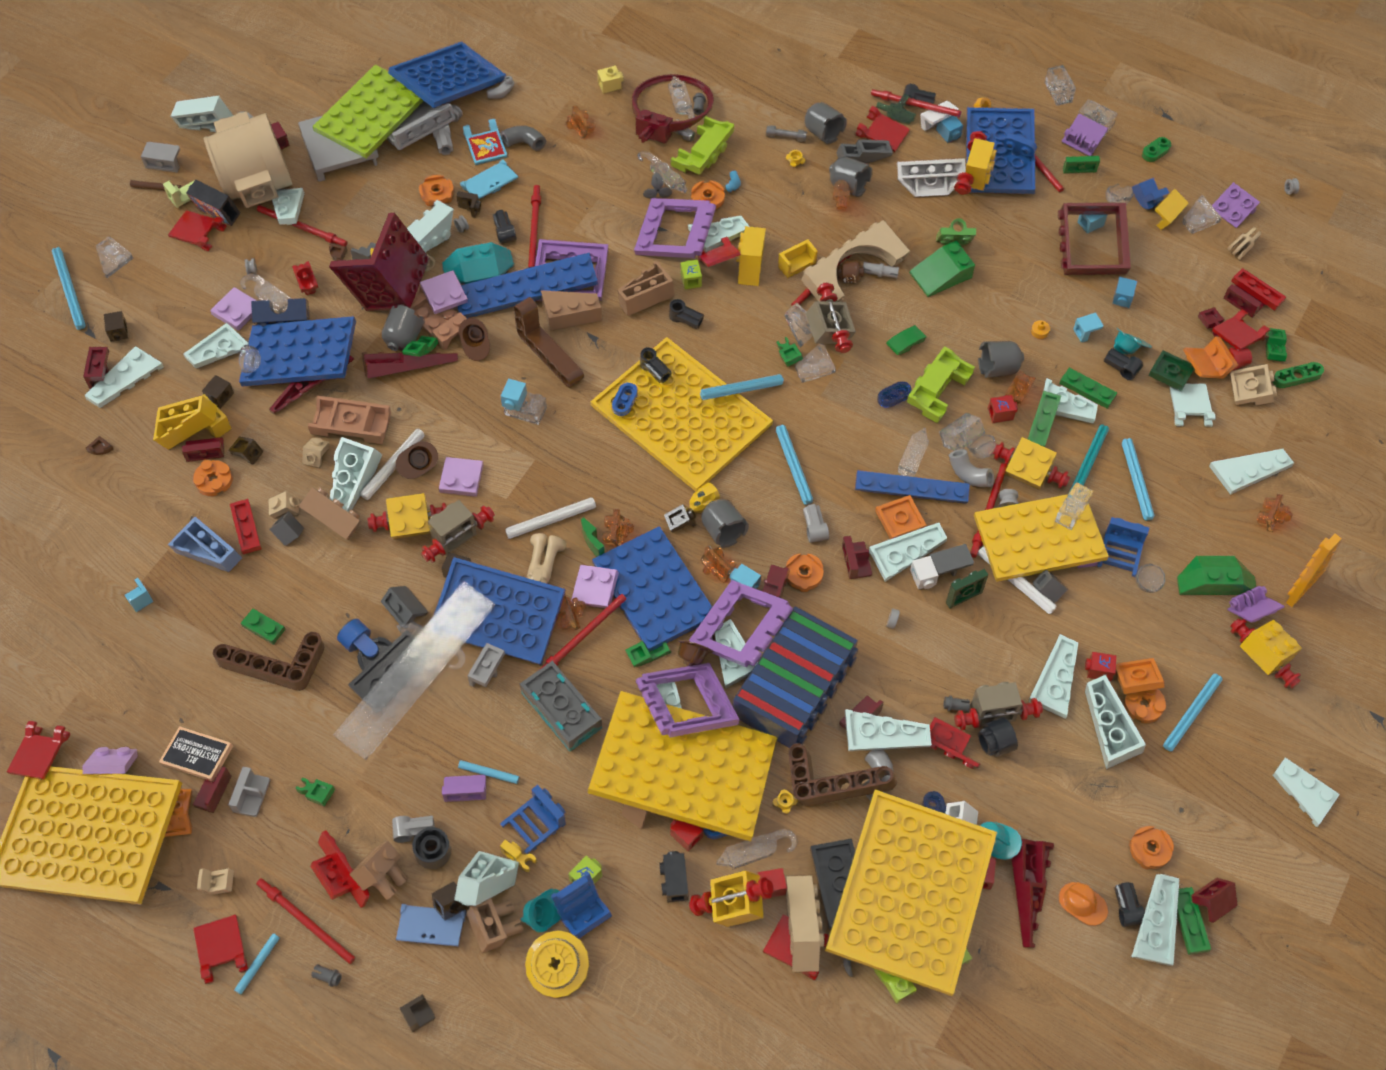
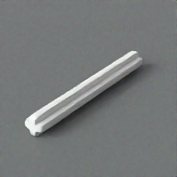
[360,429,425,500]
[505,498,596,539]
[978,546,1057,614]

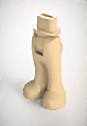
[527,533,566,584]

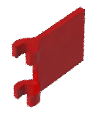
[855,106,910,153]
[168,210,227,251]
[697,237,741,267]
[1212,309,1271,351]
[7,721,71,780]
[193,914,249,984]
[763,914,830,980]

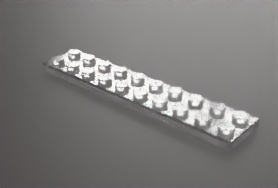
[333,581,495,760]

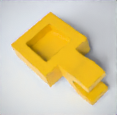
[500,840,537,872]

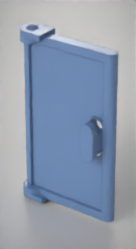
[396,904,466,946]

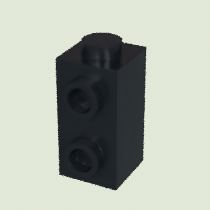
[659,851,688,903]

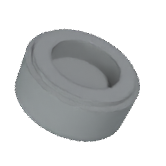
[886,608,900,629]

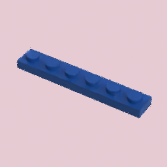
[855,470,970,504]

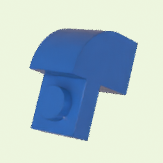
[1132,178,1169,209]

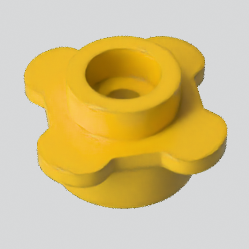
[786,150,805,167]
[773,789,798,814]

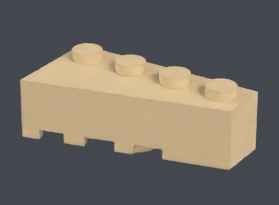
[786,876,824,972]

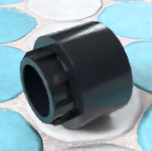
[978,717,1018,757]
[412,827,452,869]

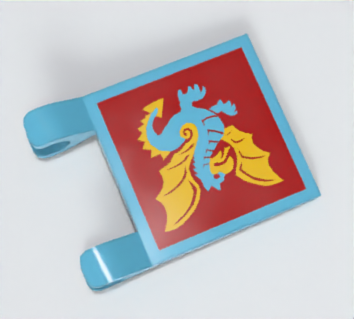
[463,119,507,165]

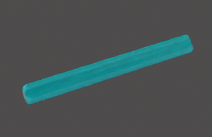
[1069,424,1109,494]

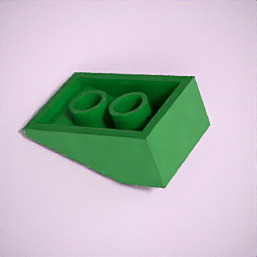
[909,240,975,297]

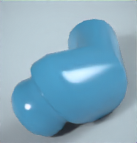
[725,171,741,192]

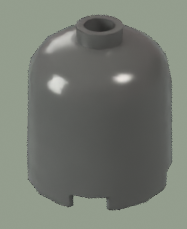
[804,102,847,144]
[829,156,872,197]
[381,305,425,351]
[978,341,1024,378]
[702,499,749,548]

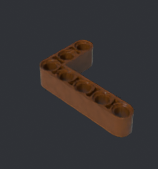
[514,297,584,388]
[213,632,325,691]
[788,743,897,806]

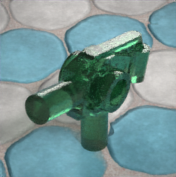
[876,93,916,124]

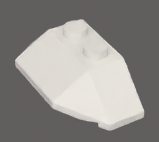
[897,159,966,197]

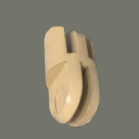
[1227,228,1261,260]

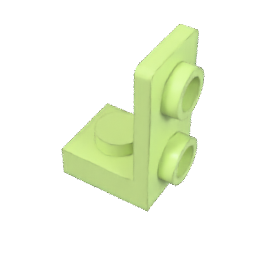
[163,180,195,208]

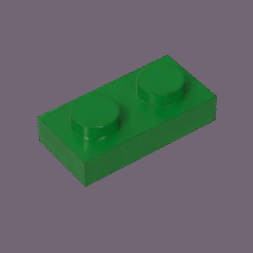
[1063,156,1100,173]
[241,608,286,645]

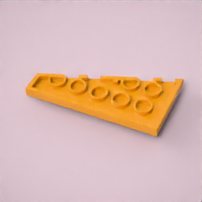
[1286,534,1342,607]

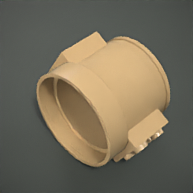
[203,111,293,208]

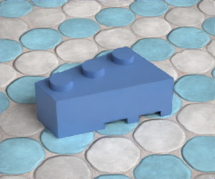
[168,517,242,572]

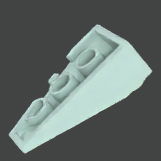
[330,437,383,512]

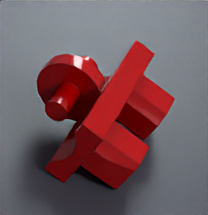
[292,261,319,295]

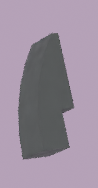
[836,140,893,163]

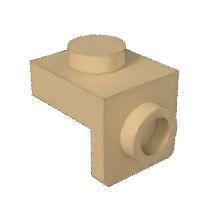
[302,438,329,467]
[269,491,299,518]
[197,868,234,895]

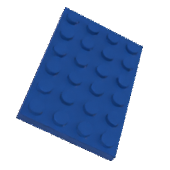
[388,41,506,108]
[966,107,1035,194]
[239,316,356,386]
[592,526,712,652]
[429,557,566,665]

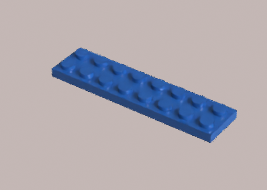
[457,253,598,318]

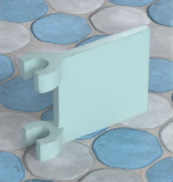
[1169,384,1215,427]

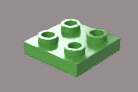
[936,218,976,245]

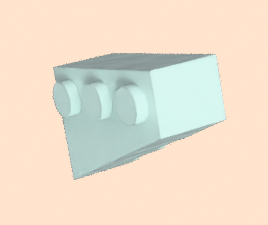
[171,96,234,132]
[407,200,454,252]
[455,851,519,906]

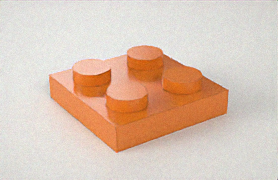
[875,495,927,539]
[1115,658,1164,694]

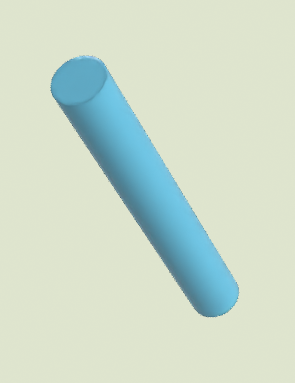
[458,760,519,784]
[234,933,280,995]

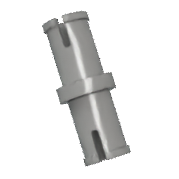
[863,262,899,279]

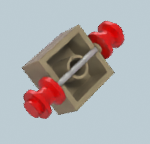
[806,282,856,353]
[421,500,495,563]
[954,682,1043,731]

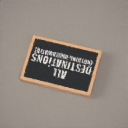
[159,726,233,782]

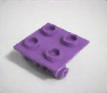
[1061,114,1108,156]
[1210,182,1260,228]
[1227,586,1284,623]

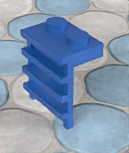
[1097,517,1149,577]
[500,785,566,854]
[551,871,612,939]

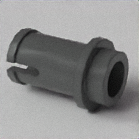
[693,93,706,115]
[943,695,970,712]
[312,964,342,987]

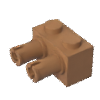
[350,840,408,900]
[466,898,523,953]

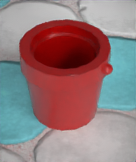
[1228,347,1252,371]

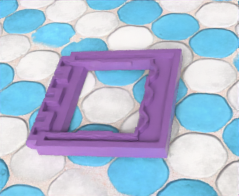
[634,198,716,258]
[535,239,609,301]
[689,580,793,668]
[636,663,739,737]

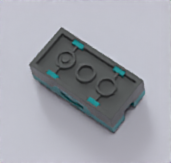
[520,661,602,752]

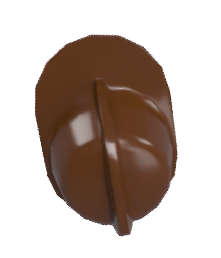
[459,318,490,361]
[396,441,438,479]
[678,640,714,666]

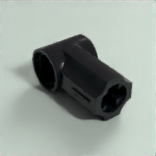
[903,84,936,106]
[493,210,517,244]
[669,299,704,329]
[640,347,672,383]
[1104,348,1143,380]
[1114,882,1145,927]

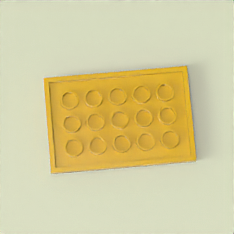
[974,491,1109,582]

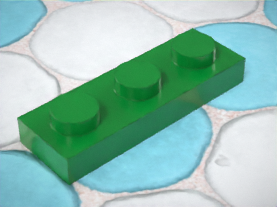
[1059,367,1117,409]
[1027,391,1061,447]
[1177,887,1211,955]

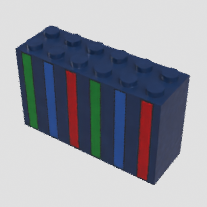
[733,606,859,748]

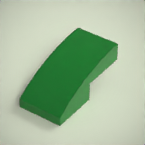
[886,325,927,355]
[1266,328,1287,362]
[402,336,439,357]
[581,517,605,557]
[625,641,671,667]

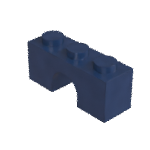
[251,298,310,326]

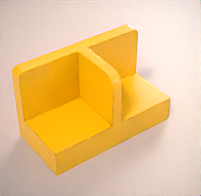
[1155,189,1189,230]

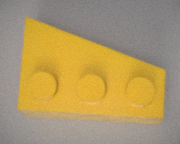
[736,226,766,286]
[153,395,217,450]

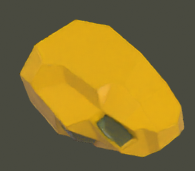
[690,482,720,513]

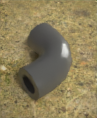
[500,126,546,151]

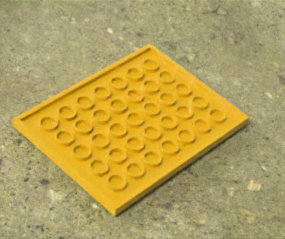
[590,337,773,492]
[587,691,777,841]
[0,767,182,905]
[825,790,997,996]

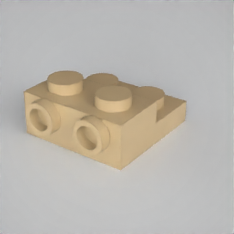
[1230,364,1277,406]

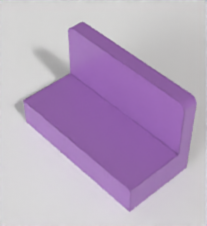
[442,775,486,802]

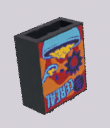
[186,179,241,226]

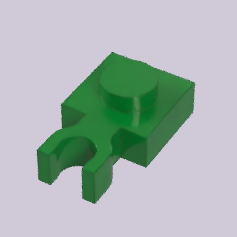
[776,337,803,367]
[295,777,336,807]

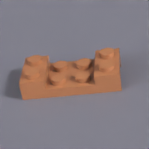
[411,285,467,350]
[308,396,391,444]

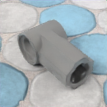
[433,124,453,155]
[803,504,829,543]
[392,816,435,843]

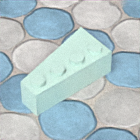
[1085,675,1146,769]

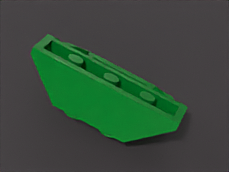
[1177,556,1257,595]

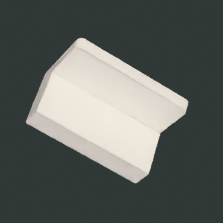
[920,101,959,131]

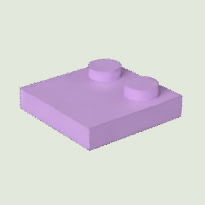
[420,270,467,314]
[210,287,256,331]
[439,457,483,497]
[571,565,619,608]
[82,747,138,774]

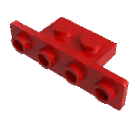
[930,717,981,769]
[310,830,370,908]

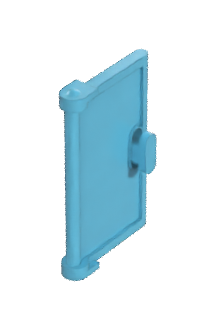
[460,160,518,199]

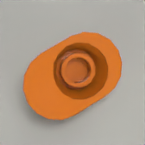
[1059,882,1108,926]

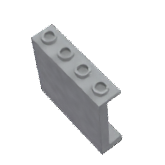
[387,101,456,150]
[298,116,379,182]

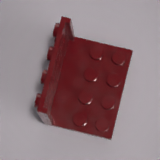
[329,212,430,311]

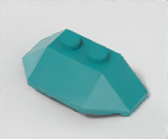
[442,242,514,284]

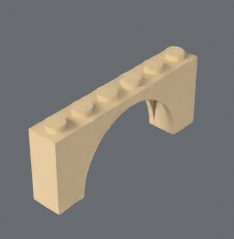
[801,220,910,302]

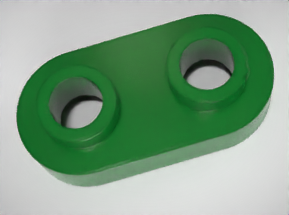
[1142,137,1172,162]

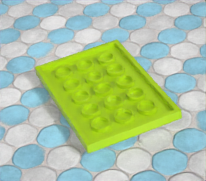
[312,65,424,159]

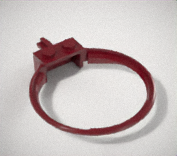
[632,74,714,144]

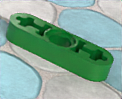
[1272,362,1324,389]

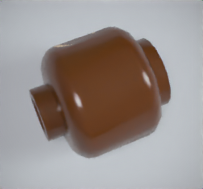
[838,260,864,283]

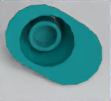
[1114,328,1152,355]
[980,821,1022,860]
[521,889,561,933]

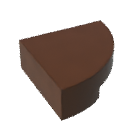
[329,243,347,261]
[86,436,114,455]

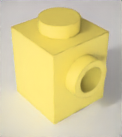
[597,66,623,94]

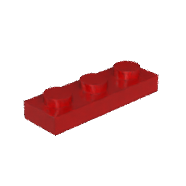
[1231,268,1286,311]
[230,499,262,555]

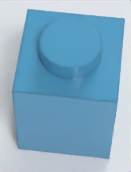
[936,116,963,143]
[1112,277,1137,308]

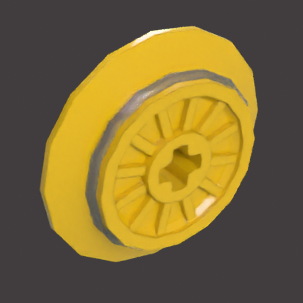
[525,930,589,998]

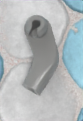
[487,76,514,99]

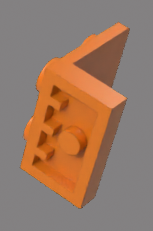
[1183,337,1238,379]
[164,789,192,837]

